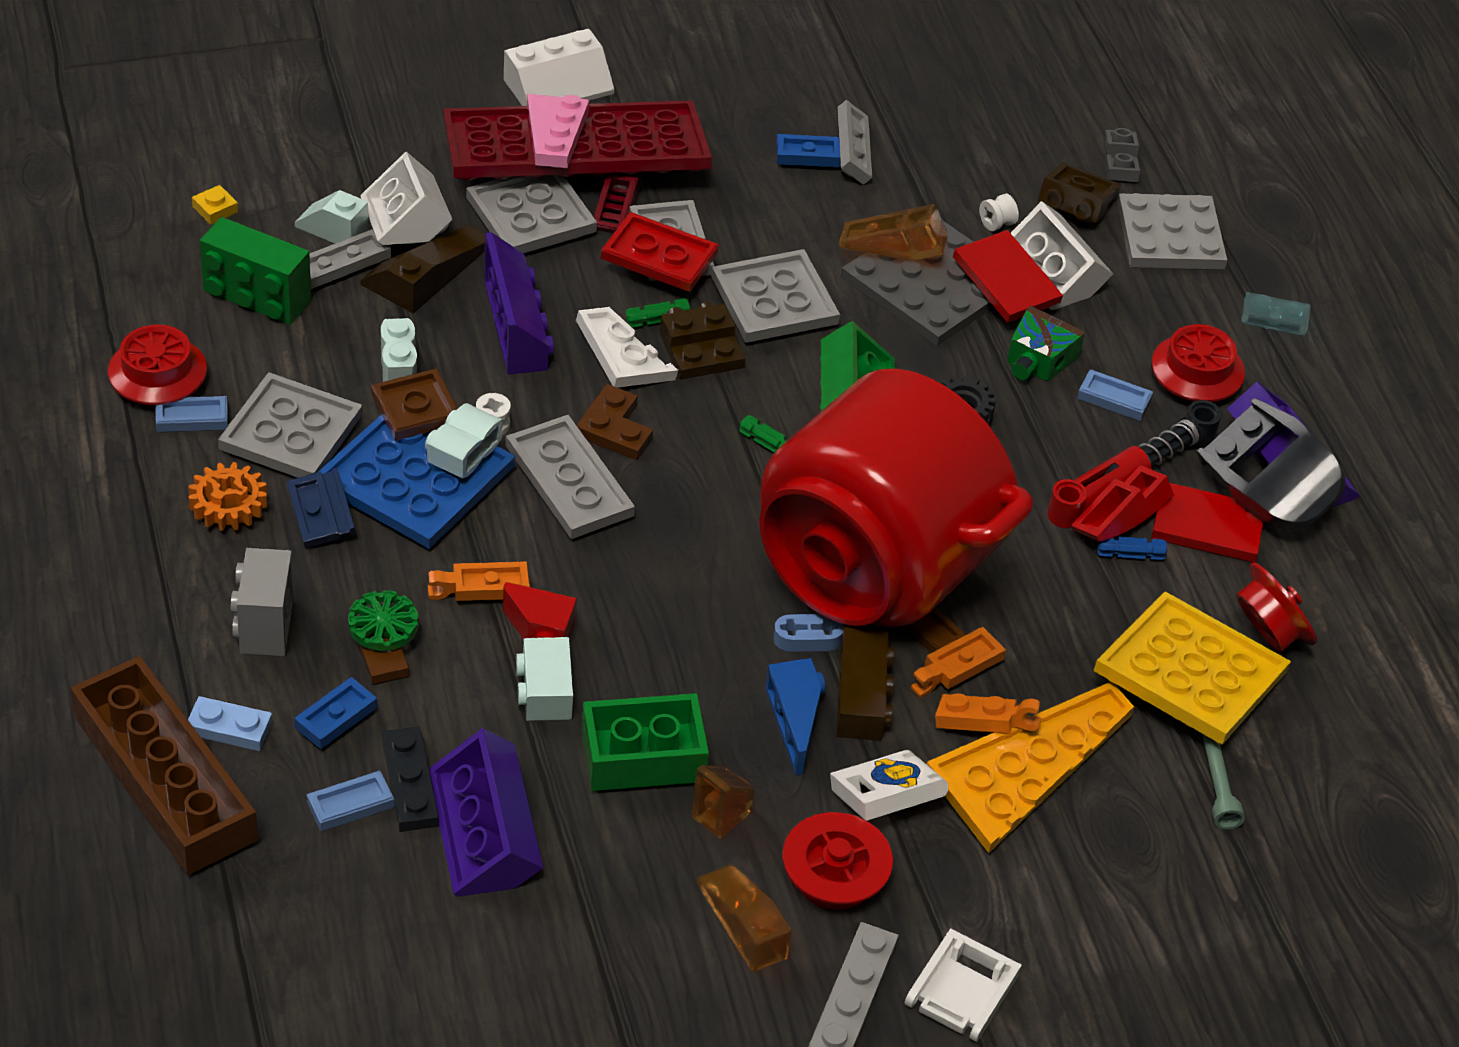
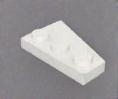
[576,307,678,387]

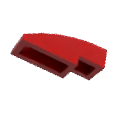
[1071,465,1174,541]

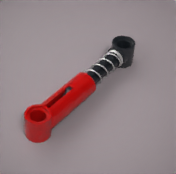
[1047,400,1222,529]

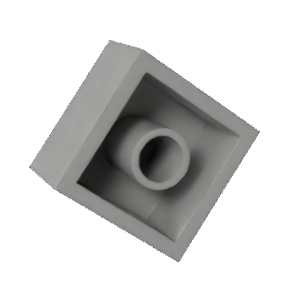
[231,548,294,656]

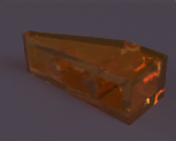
[839,204,948,261]
[696,865,792,972]

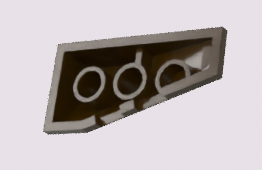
[360,224,485,314]

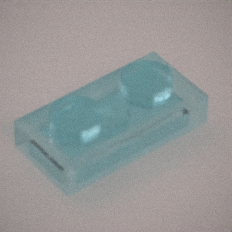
[1241,292,1311,336]

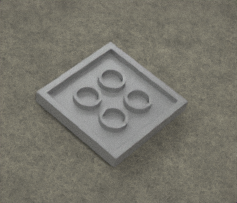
[466,175,597,253]
[1117,193,1227,269]
[711,249,840,343]
[218,372,363,478]

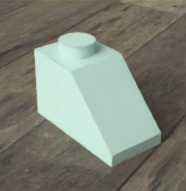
[295,190,369,243]

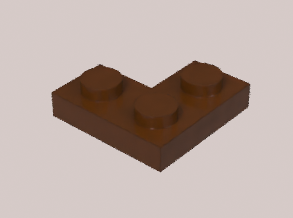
[576,384,653,461]

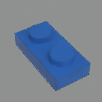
[776,134,841,167]
[294,677,378,749]

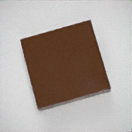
[371,368,458,440]

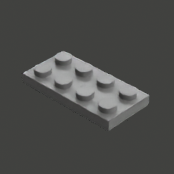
[506,415,635,539]

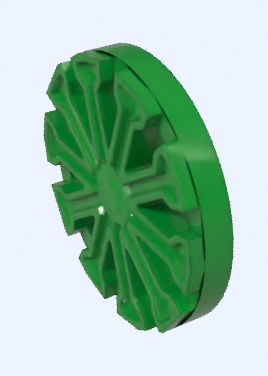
[348,590,418,651]

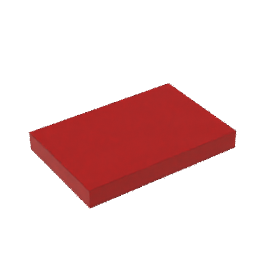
[601,212,719,292]
[953,230,1063,323]
[1151,483,1263,562]

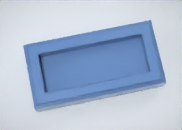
[1077,369,1153,421]
[156,396,228,432]
[307,771,394,831]

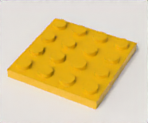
[1093,591,1291,744]

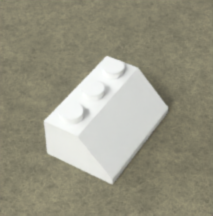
[504,29,614,106]
[360,152,452,245]
[1011,201,1113,310]

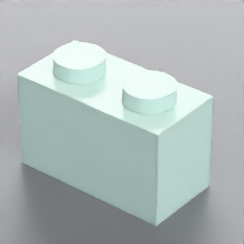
[516,637,573,721]

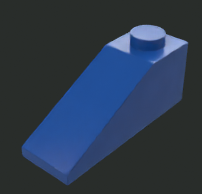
[765,658,825,776]

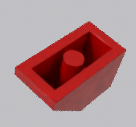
[503,582,577,640]

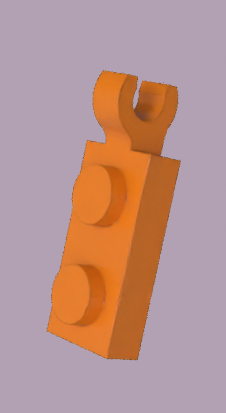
[428,562,530,601]
[911,626,1006,698]
[935,693,1041,734]

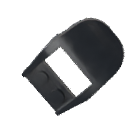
[1197,398,1346,530]

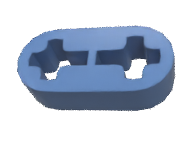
[773,614,844,652]

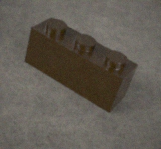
[836,627,894,741]

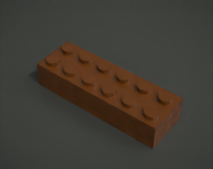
[70,656,258,876]

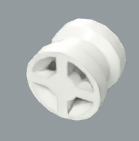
[979,193,1019,231]
[476,393,511,435]

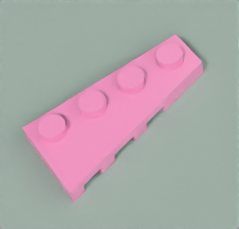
[527,94,589,168]

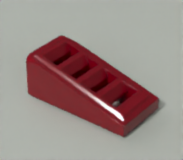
[594,173,639,233]

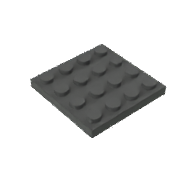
[840,211,994,346]

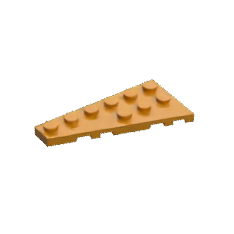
[927,682,1134,853]

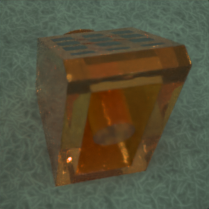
[692,765,754,839]

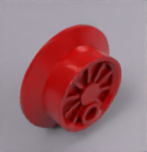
[108,324,207,405]
[1151,324,1245,402]
[1235,562,1317,652]
[782,812,893,910]

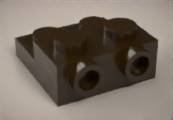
[1037,163,1121,223]
[660,302,745,380]

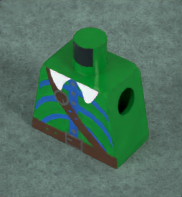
[1007,306,1085,381]

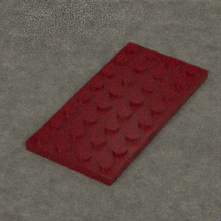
[443,100,712,181]

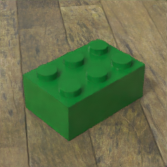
[199,217,311,325]
[581,693,709,791]

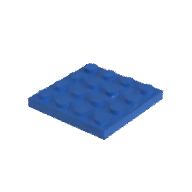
[319,414,516,549]

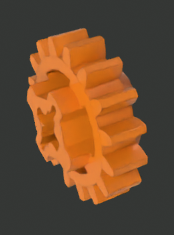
[188,462,267,531]

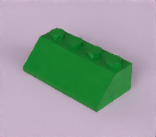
[820,321,895,411]

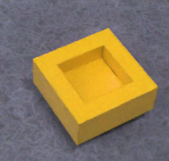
[192,185,238,225]

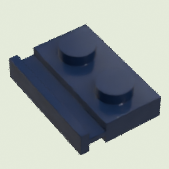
[286,467,356,549]

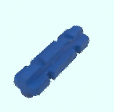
[1096,536,1167,560]

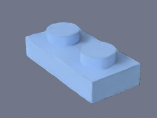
[188,696,273,751]

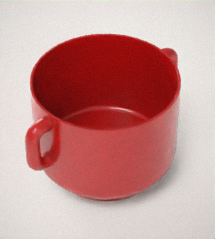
[759,369,1033,628]

